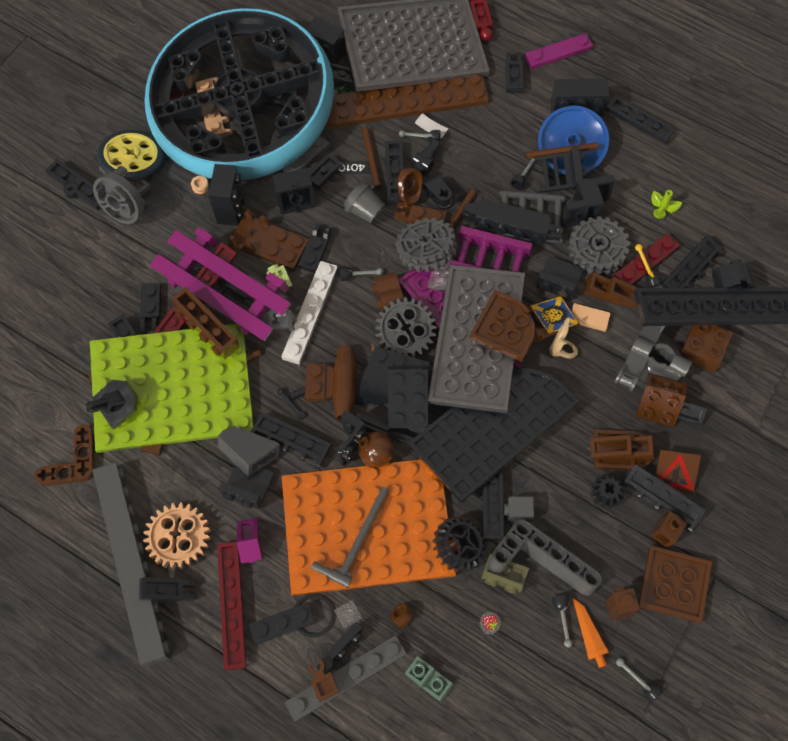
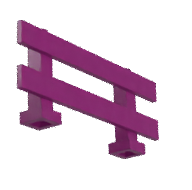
[149,227,291,342]

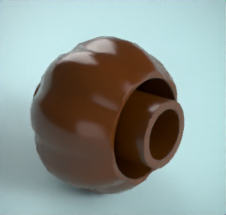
[358,431,394,468]

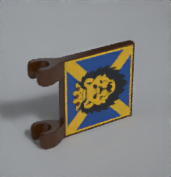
[525,296,580,342]

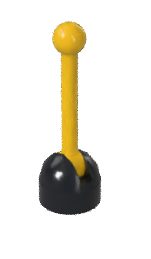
[635,244,662,288]

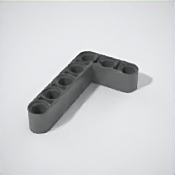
[488,520,602,596]

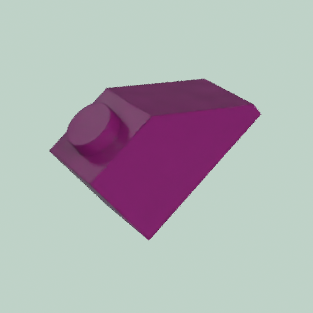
[237,518,262,563]

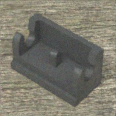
[260,309,297,331]

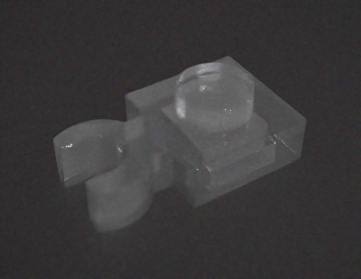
[428,261,450,290]

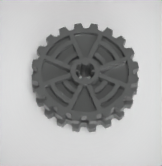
[568,216,630,276]
[396,218,457,272]

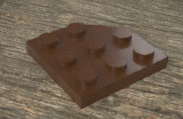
[469,290,535,362]

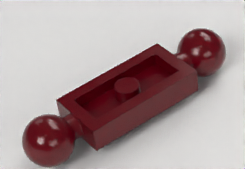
[470,0,493,42]

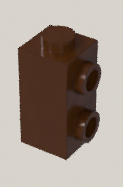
[605,587,640,621]

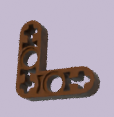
[34,424,95,486]

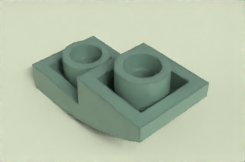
[405,656,454,702]

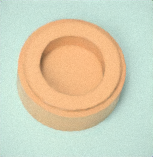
[191,176,210,194]

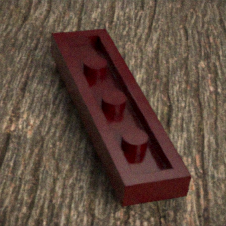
[614,233,680,285]

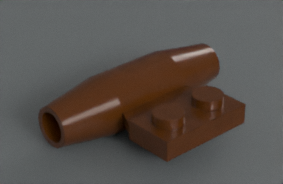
[305,345,356,421]

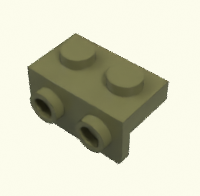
[481,554,529,594]

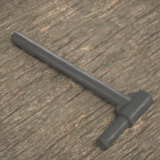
[311,487,389,588]

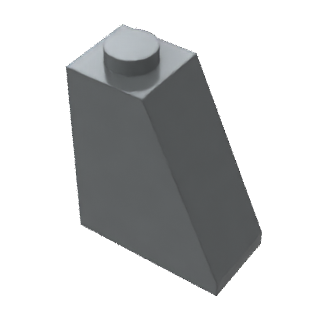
[218,426,280,477]

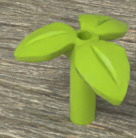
[651,190,682,219]

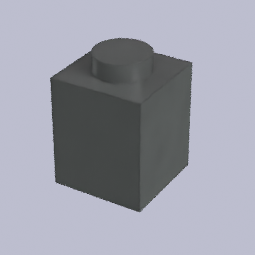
[503,497,534,522]

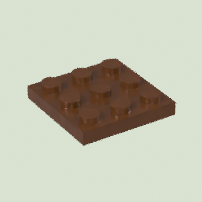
[638,545,712,624]

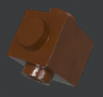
[650,511,687,548]

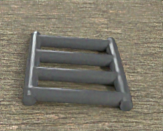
[496,191,565,243]

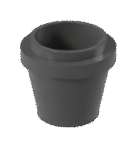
[344,182,386,224]

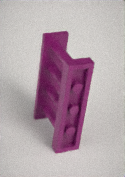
[449,226,532,272]

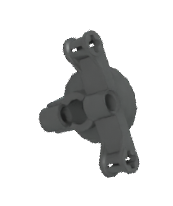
[614,326,692,391]

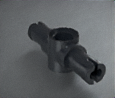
[411,139,441,175]

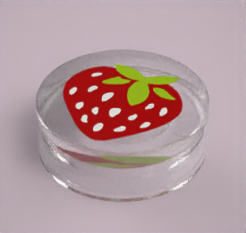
[479,612,501,634]

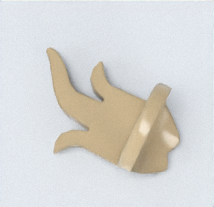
[549,317,578,359]

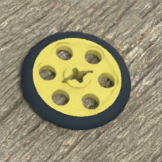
[97,130,165,181]

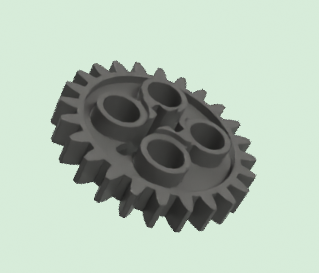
[375,297,437,358]

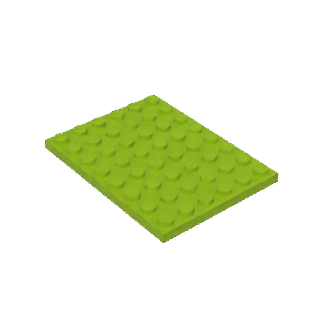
[90,324,253,453]

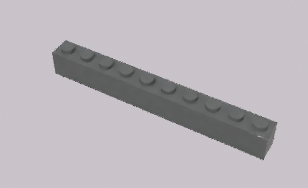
[92,462,171,667]

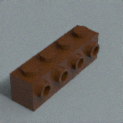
[171,287,239,359]

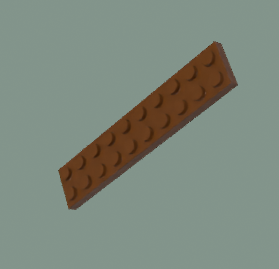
[324,74,489,129]

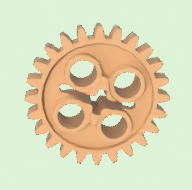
[143,502,211,570]

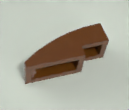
[583,272,637,308]
[590,435,655,460]

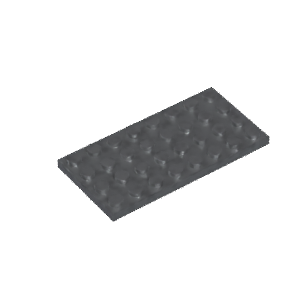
[428,265,525,413]

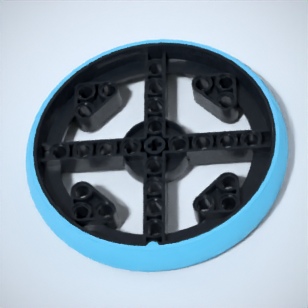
[145,8,334,180]

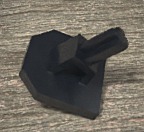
[86,380,138,429]

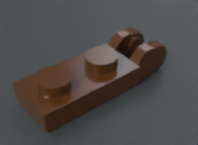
[394,202,447,224]

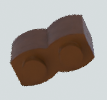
[372,272,404,313]

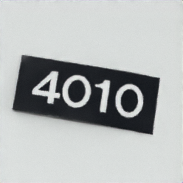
[335,161,369,174]

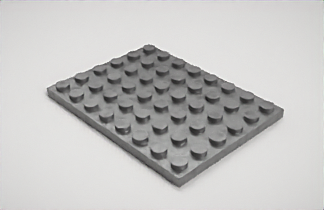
[337,0,490,92]

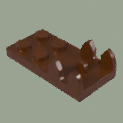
[228,209,309,272]

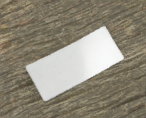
[415,114,448,138]

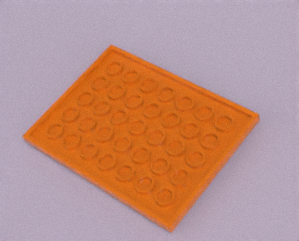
[282,459,456,596]

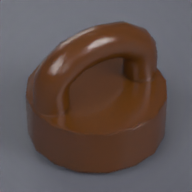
[391,604,413,628]

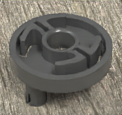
[93,166,146,224]

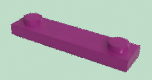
[525,33,593,69]

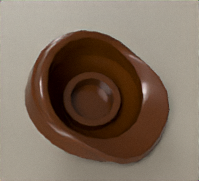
[397,168,423,204]

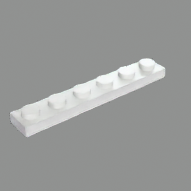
[281,261,338,365]

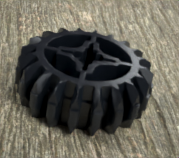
[432,516,487,573]

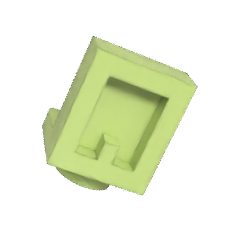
[265,264,292,287]

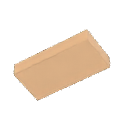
[572,303,610,332]

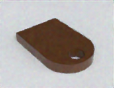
[593,429,652,471]

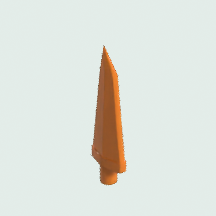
[572,597,609,668]

